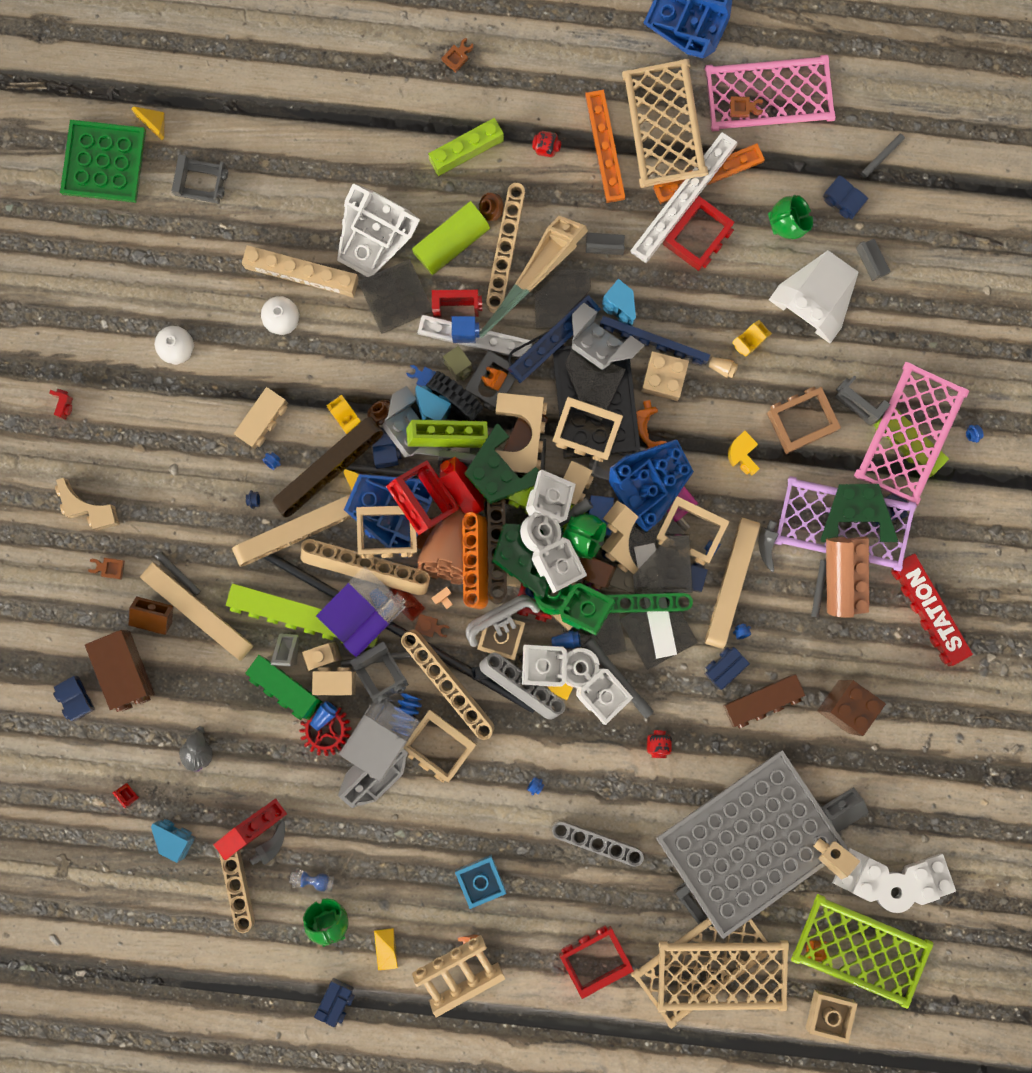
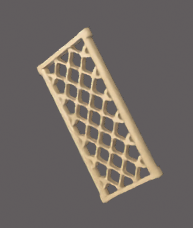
[622,59,709,188]
[631,918,774,1029]
[657,940,789,1013]

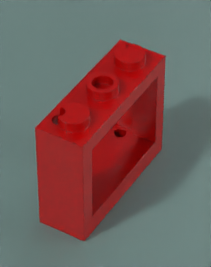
[663,195,735,271]
[386,460,460,535]
[213,798,287,860]
[559,925,634,999]

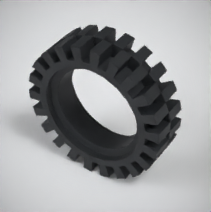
[426,371,484,421]

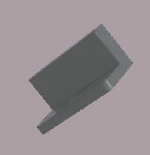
[586,233,625,255]
[856,239,891,281]
[821,787,869,833]

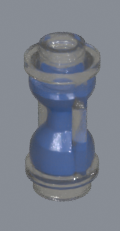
[289,868,335,893]

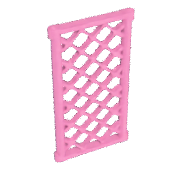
[704,55,835,132]
[854,362,969,506]

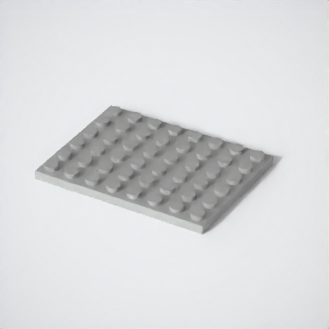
[656,750,848,939]

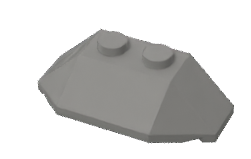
[338,748,408,808]

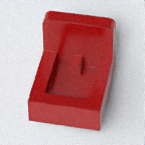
[49,389,73,420]

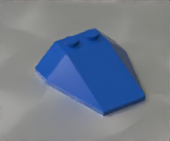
[644,0,732,59]
[344,474,433,558]

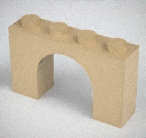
[495,393,547,475]

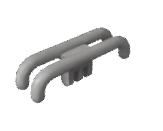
[466,595,540,647]

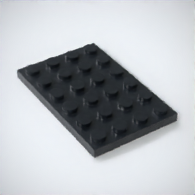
[553,340,640,459]

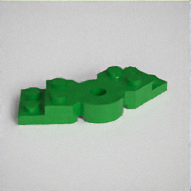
[530,563,615,635]

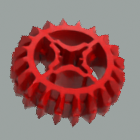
[299,704,352,756]

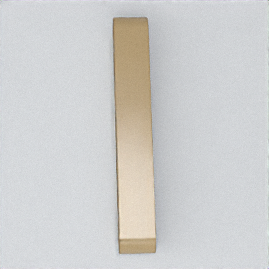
[486,183,525,313]
[232,495,352,567]
[705,517,760,649]
[300,539,430,595]
[140,562,253,661]
[401,629,494,740]

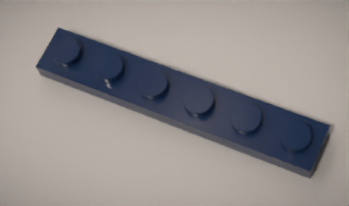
[508,295,600,383]
[600,316,710,366]

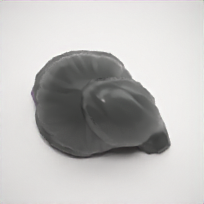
[179,726,213,772]

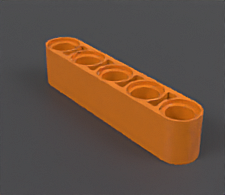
[462,512,488,610]

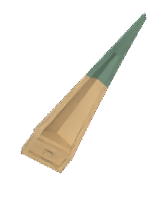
[479,216,588,338]

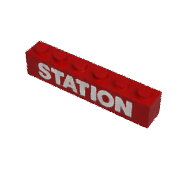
[891,553,973,666]

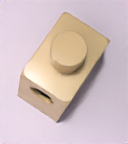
[302,642,342,672]
[813,837,860,880]

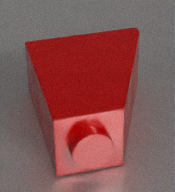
[440,457,484,514]

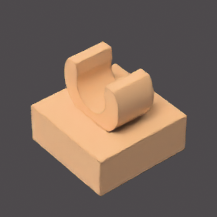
[432,587,453,609]

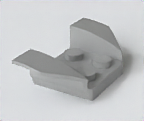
[572,303,645,370]
[382,386,452,457]

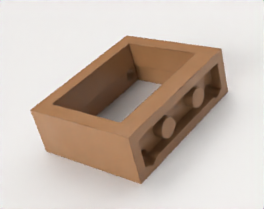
[767,386,841,454]

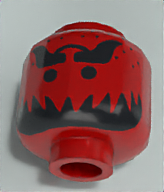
[532,131,561,158]
[647,730,672,758]

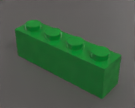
[245,655,323,720]

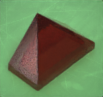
[385,588,425,622]

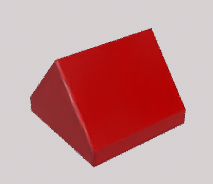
[113,783,139,809]

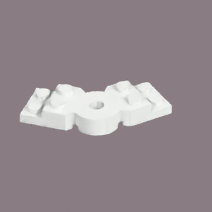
[520,470,587,593]
[522,645,633,725]
[832,847,956,913]

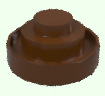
[479,193,504,221]
[367,400,390,425]

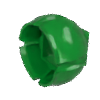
[768,195,813,239]
[562,514,607,559]
[303,898,349,947]

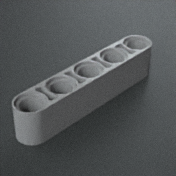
[480,653,565,720]
[552,820,644,867]

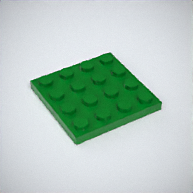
[60,120,146,203]

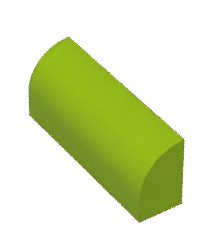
[412,201,490,276]

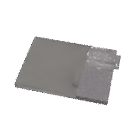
[339,698,420,782]

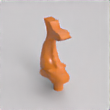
[636,400,667,449]

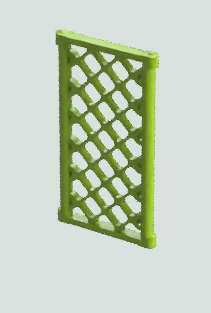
[791,894,934,1009]

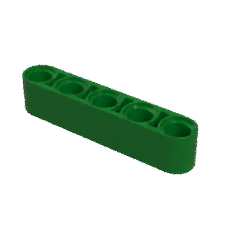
[606,593,693,613]

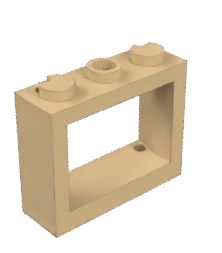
[553,397,623,462]
[656,497,730,566]
[356,506,417,559]
[404,710,477,783]

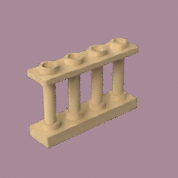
[412,935,505,1017]

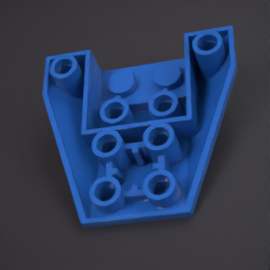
[609,440,694,531]

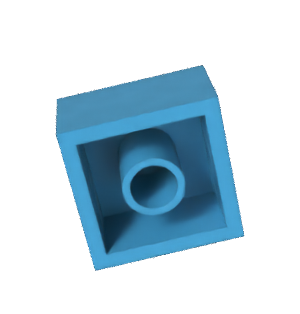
[455,854,506,909]

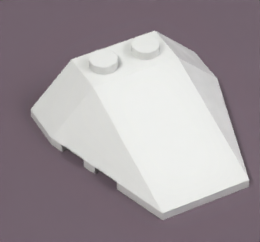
[337,183,420,278]
[769,250,858,343]

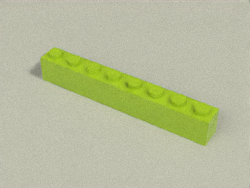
[225,584,380,651]

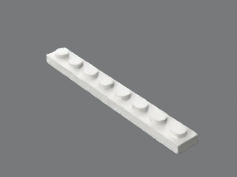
[631,133,737,263]

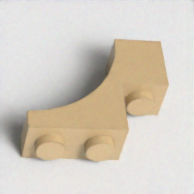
[55,478,120,531]
[601,501,639,574]

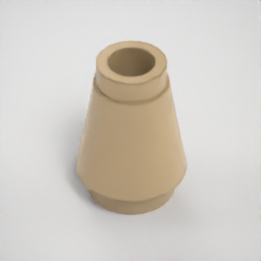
[709,357,738,379]

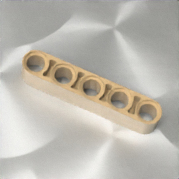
[219,850,255,933]

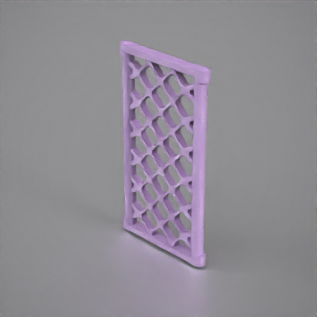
[774,476,917,572]

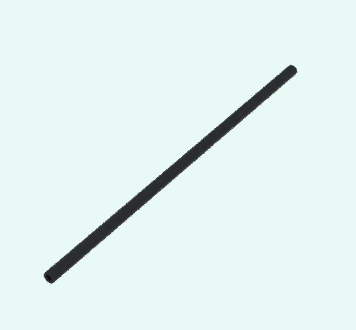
[263,553,535,713]

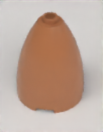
[417,505,477,585]

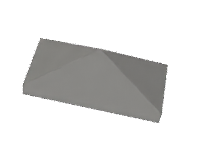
[271,634,299,666]

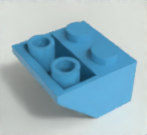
[602,279,636,326]
[415,385,451,420]
[151,819,195,863]

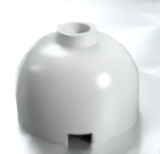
[261,296,300,335]
[154,326,194,365]

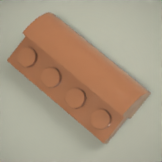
[826,536,869,617]

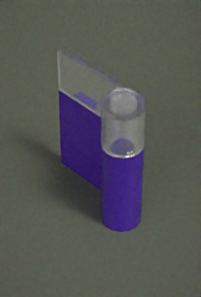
[316,566,406,657]

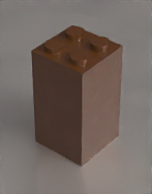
[85,630,155,712]
[817,680,886,736]

